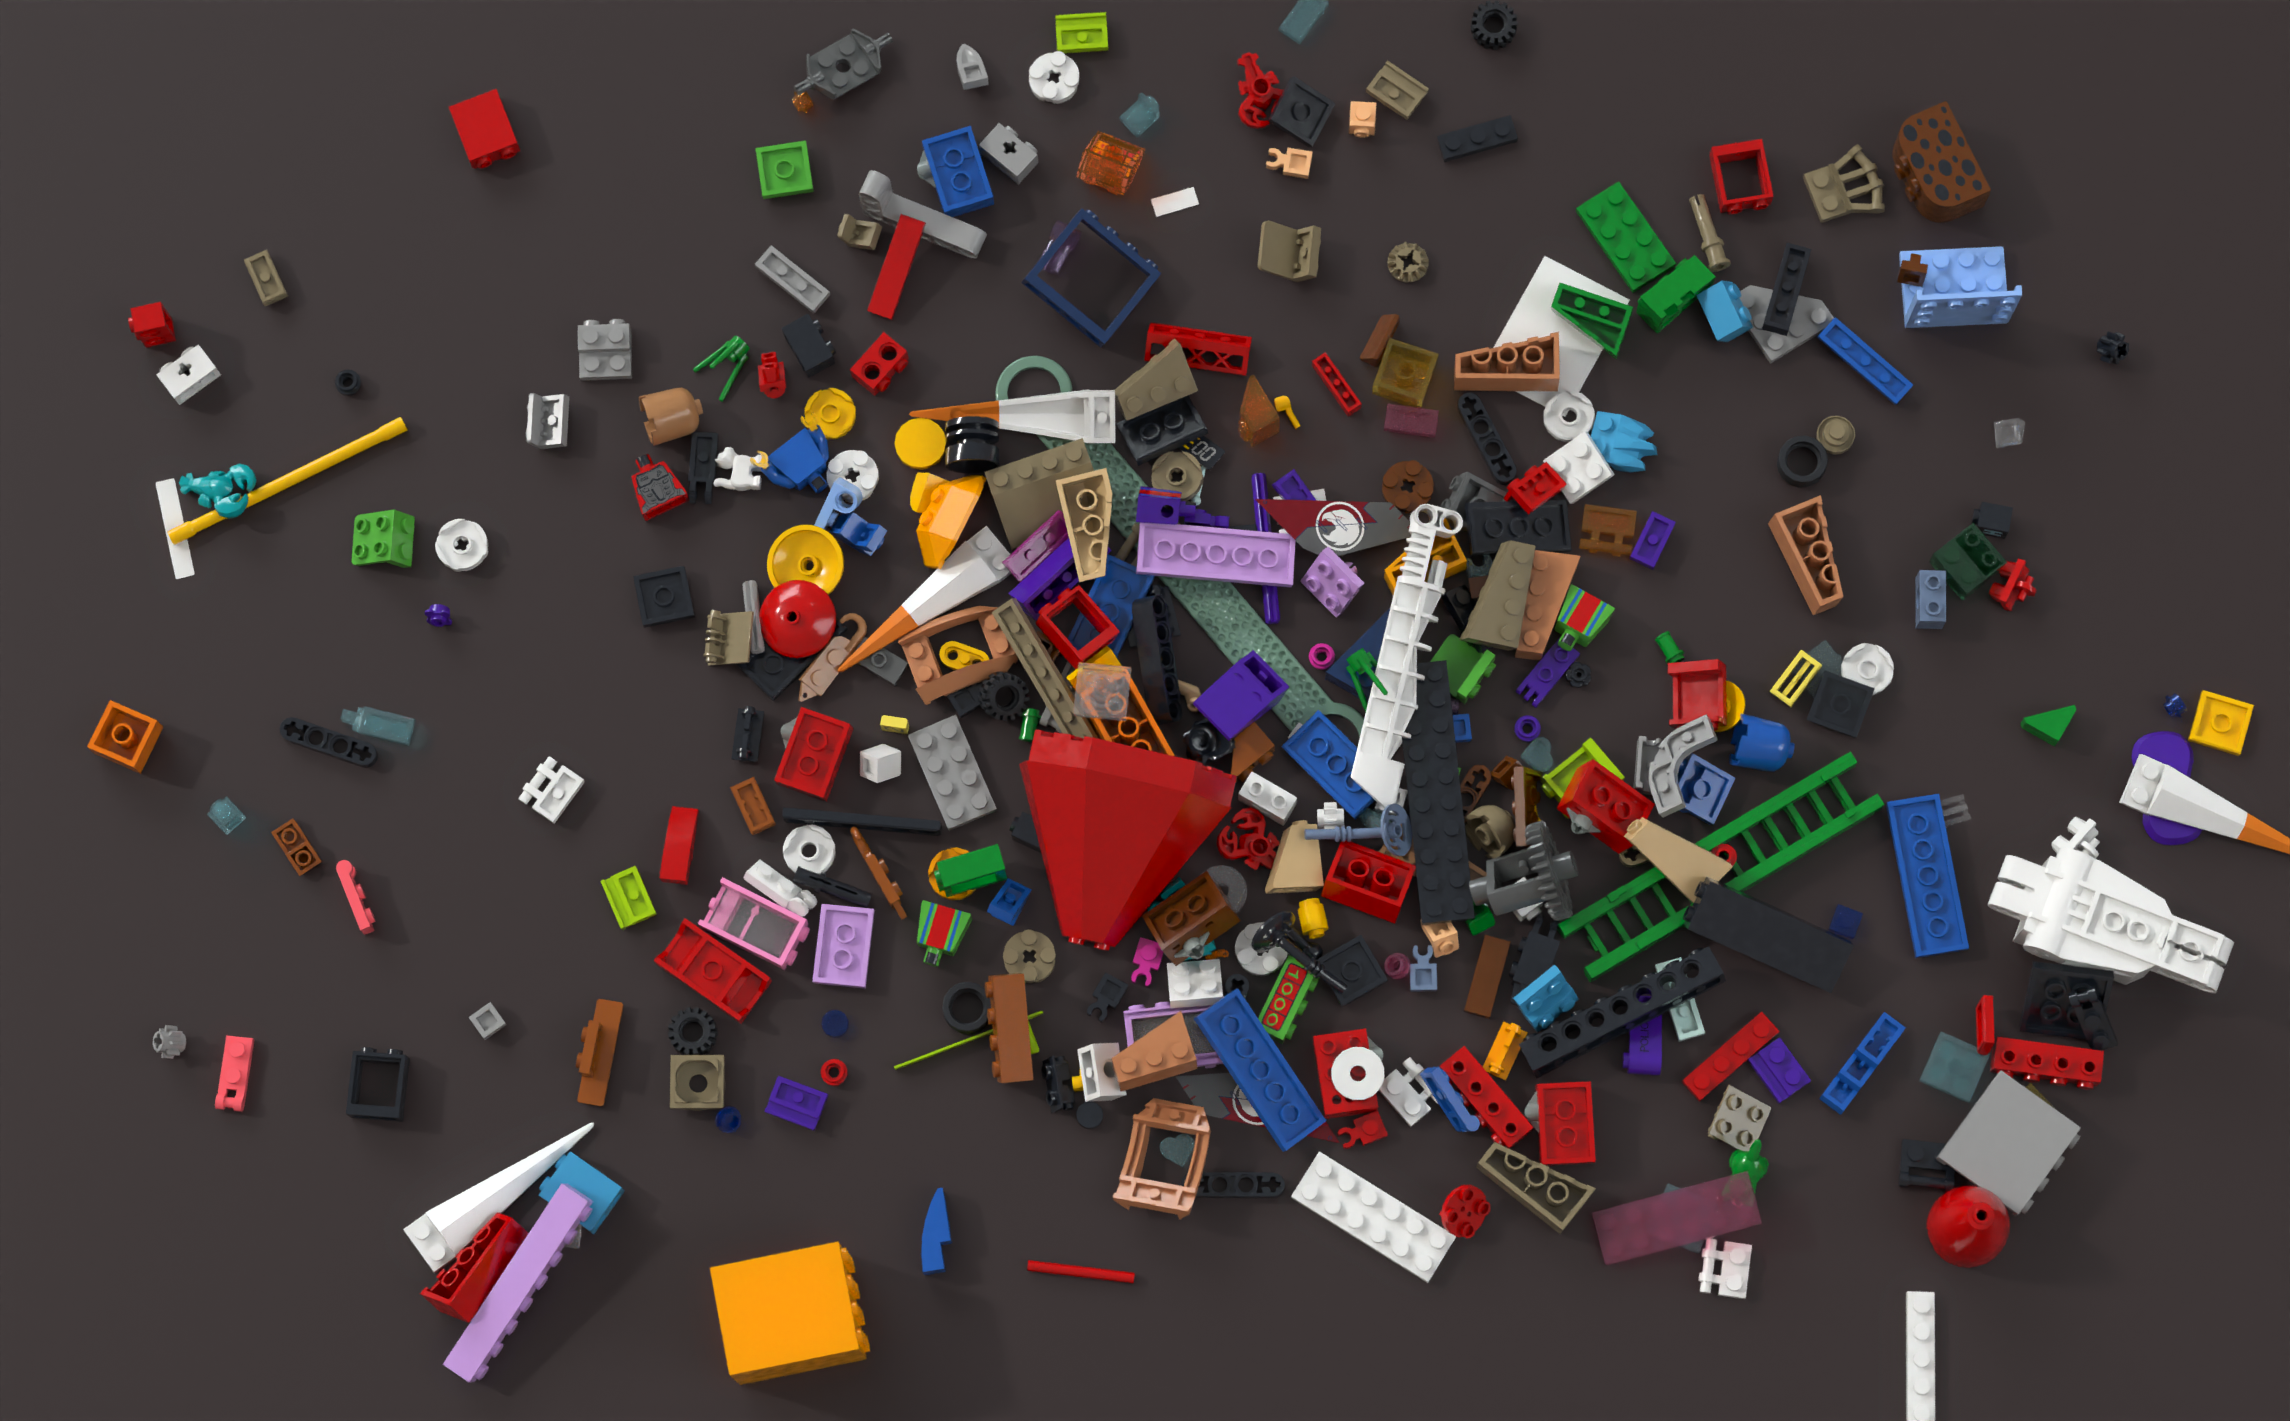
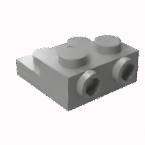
[578,319,632,381]

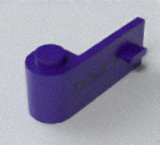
[1623,996,1662,1075]

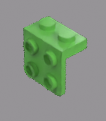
[352,510,415,568]
[1430,634,1496,704]

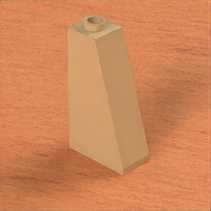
[1624,817,1733,903]

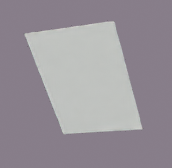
[1494,256,1630,417]

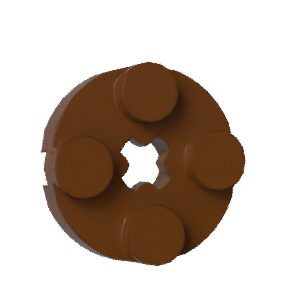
[1382,460,1434,513]

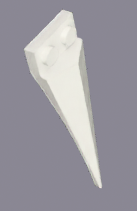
[403,1123,594,1274]

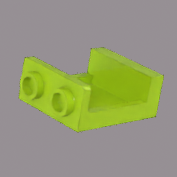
[1541,738,1625,819]

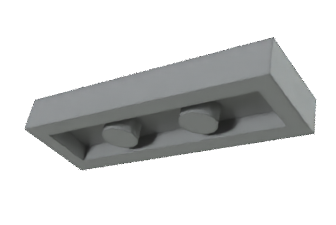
[755,245,830,313]

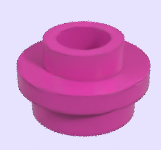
[1309,643,1335,670]

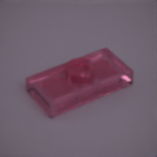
[1384,404,1439,438]

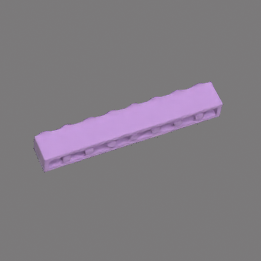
[443,1183,594,1382]

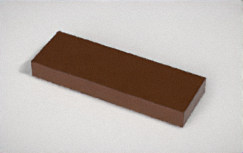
[1464,935,1511,1019]

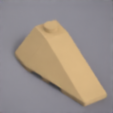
[1056,468,1113,582]

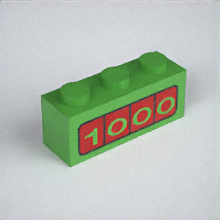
[1258,956,1320,1044]

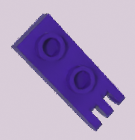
[1515,638,1580,708]

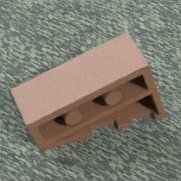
[1112,1011,1197,1092]

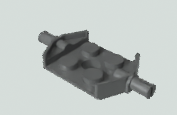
[794,28,893,100]

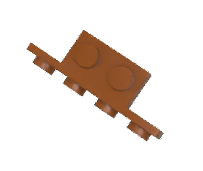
[576,999,624,1107]

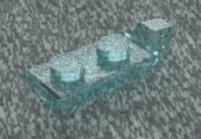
[340,706,416,745]

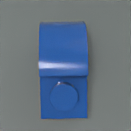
[829,512,888,556]

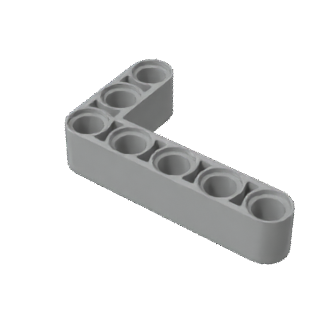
[859,170,987,259]

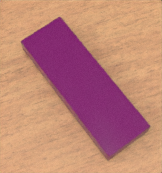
[1002,510,1069,582]

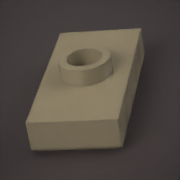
[244,250,288,306]

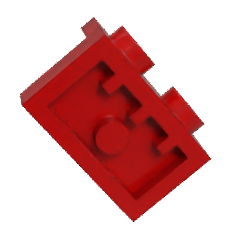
[1503,462,1567,515]

